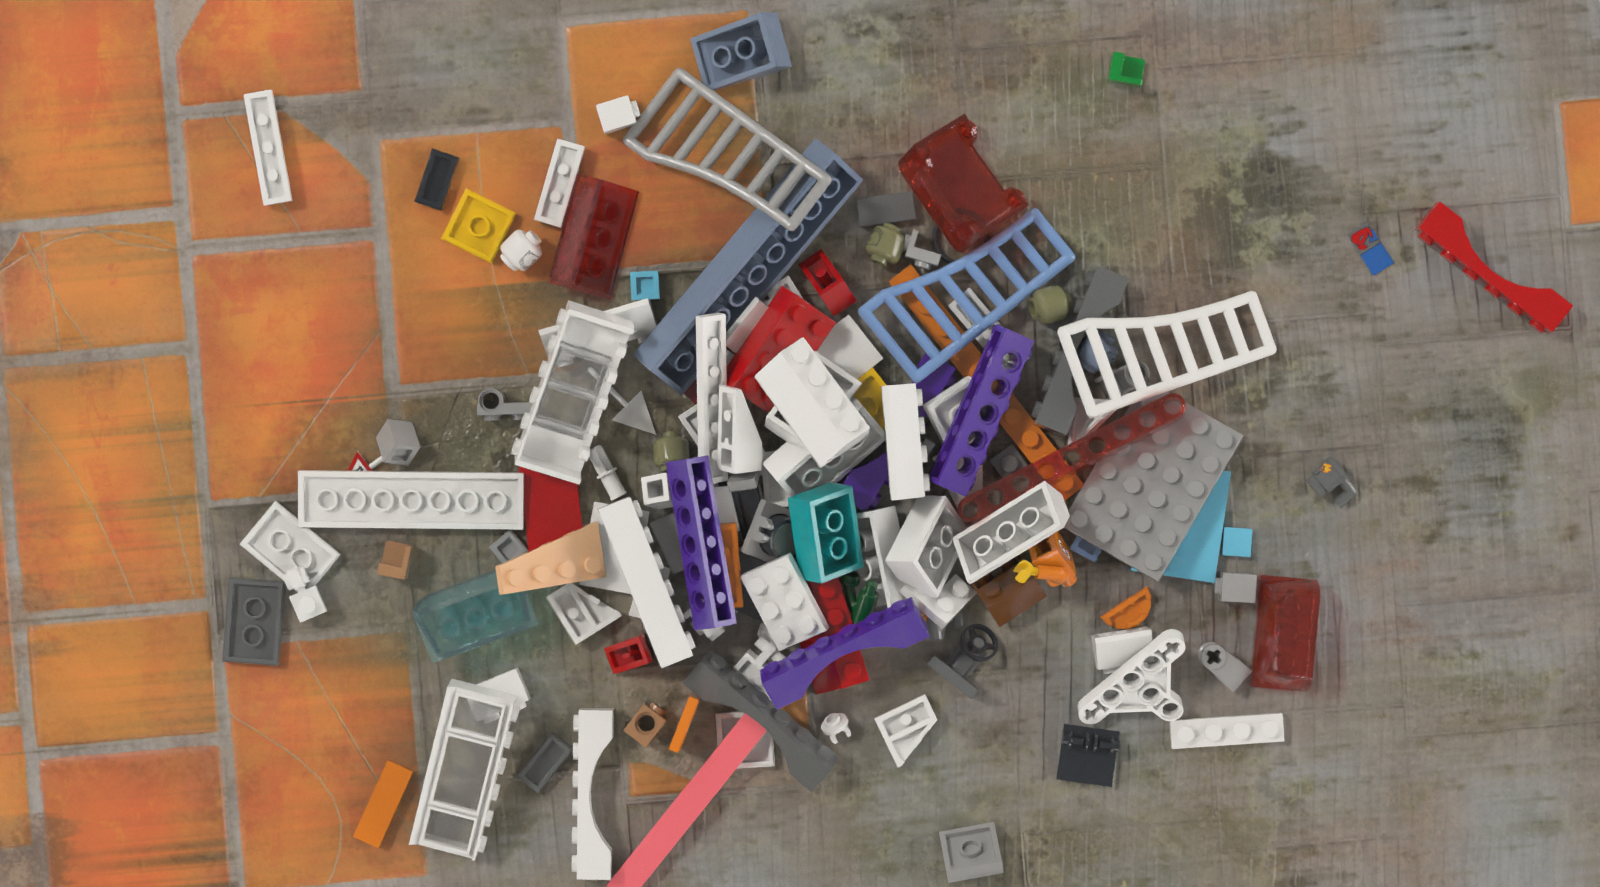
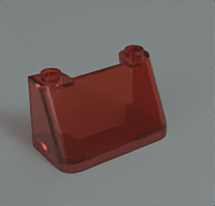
[898,114,1030,253]

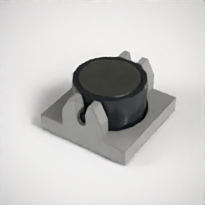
[741,499,796,562]

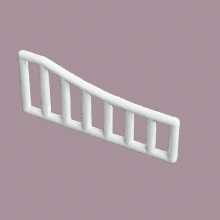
[1057,291,1277,418]

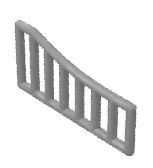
[623,68,832,231]

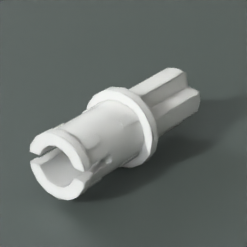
[589,445,627,501]

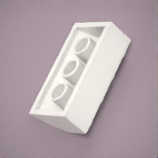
[538,298,657,367]
[754,337,870,468]
[881,383,930,500]
[762,396,886,496]
[952,481,1070,584]
[854,506,907,624]

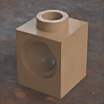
[623,702,667,748]

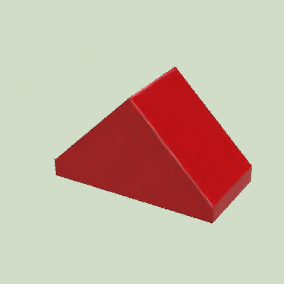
[604,633,654,675]

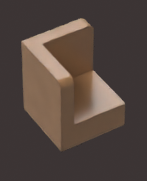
[377,541,414,580]

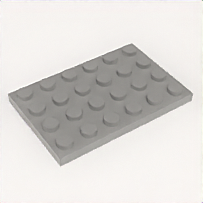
[1064,381,1243,583]

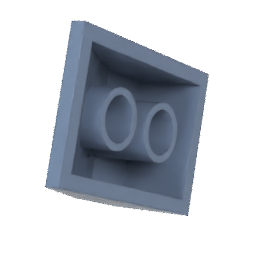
[690,12,792,91]

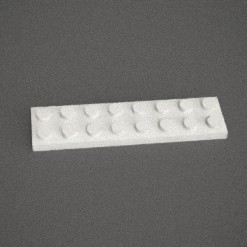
[298,470,524,530]

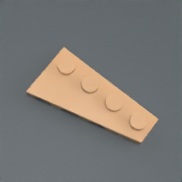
[495,521,606,595]

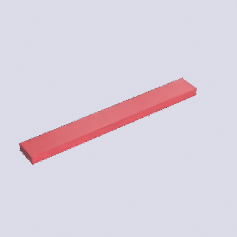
[606,713,767,887]

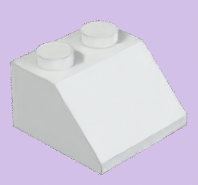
[1091,626,1154,674]

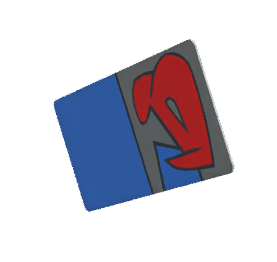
[1347,222,1394,276]

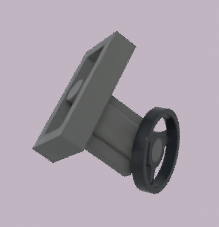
[927,624,998,699]

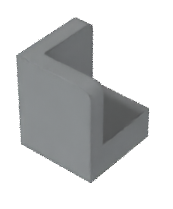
[376,419,420,466]

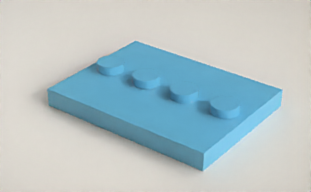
[1130,471,1231,583]

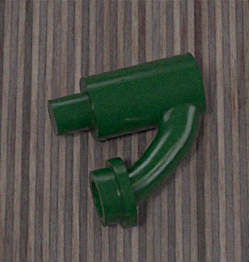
[839,571,879,624]

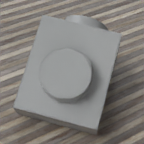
[904,229,941,270]

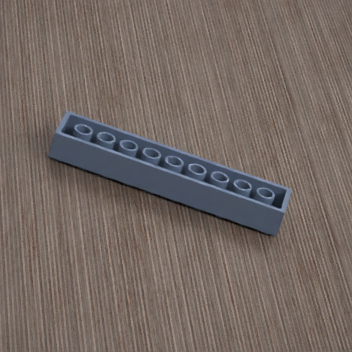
[633,138,863,396]

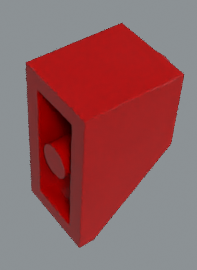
[798,249,857,316]

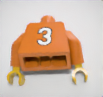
[1013,531,1077,587]

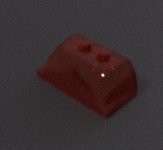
[1249,574,1320,692]

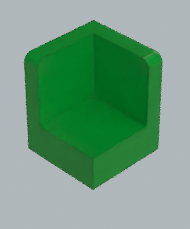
[1107,51,1145,88]

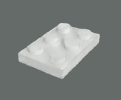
[740,553,829,651]

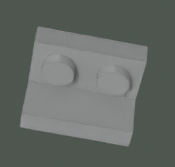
[939,822,1004,883]

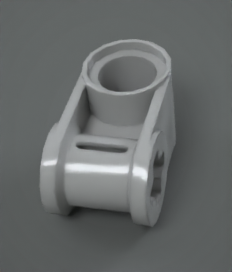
[1094,361,1150,400]
[1198,642,1252,692]

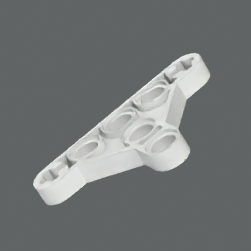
[1077,629,1185,724]

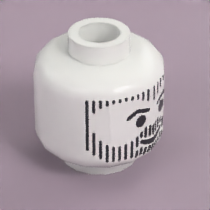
[500,229,542,271]

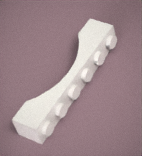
[572,708,614,880]

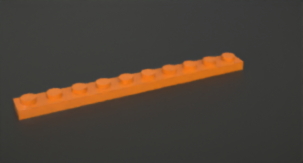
[889,264,1084,501]

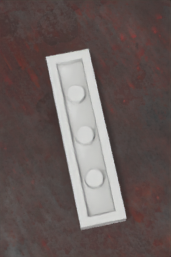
[243,90,293,206]
[1169,712,1284,749]

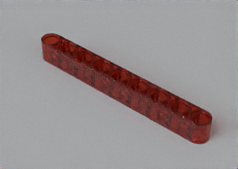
[957,393,1186,525]

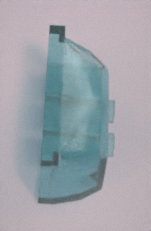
[412,570,539,664]

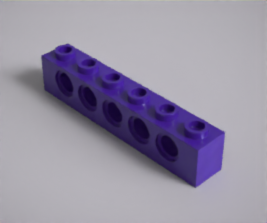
[929,324,1034,497]
[666,455,737,630]

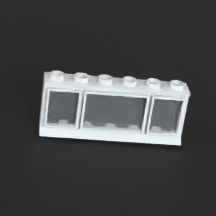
[409,679,520,861]

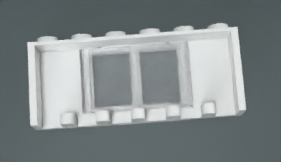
[511,300,634,485]

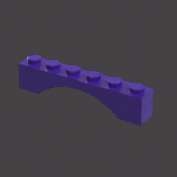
[843,352,957,512]
[760,597,930,710]

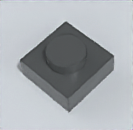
[989,444,1029,483]

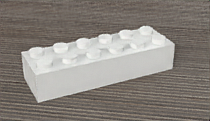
[597,496,696,668]

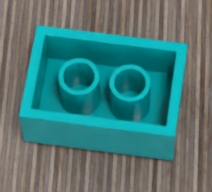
[788,482,864,583]

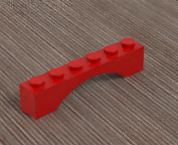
[1415,201,1573,334]

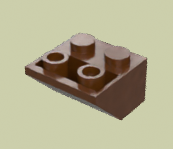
[971,555,1047,627]

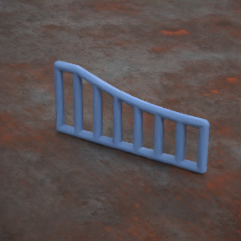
[858,208,1075,383]

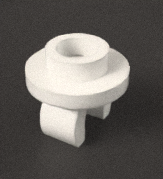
[821,713,851,744]

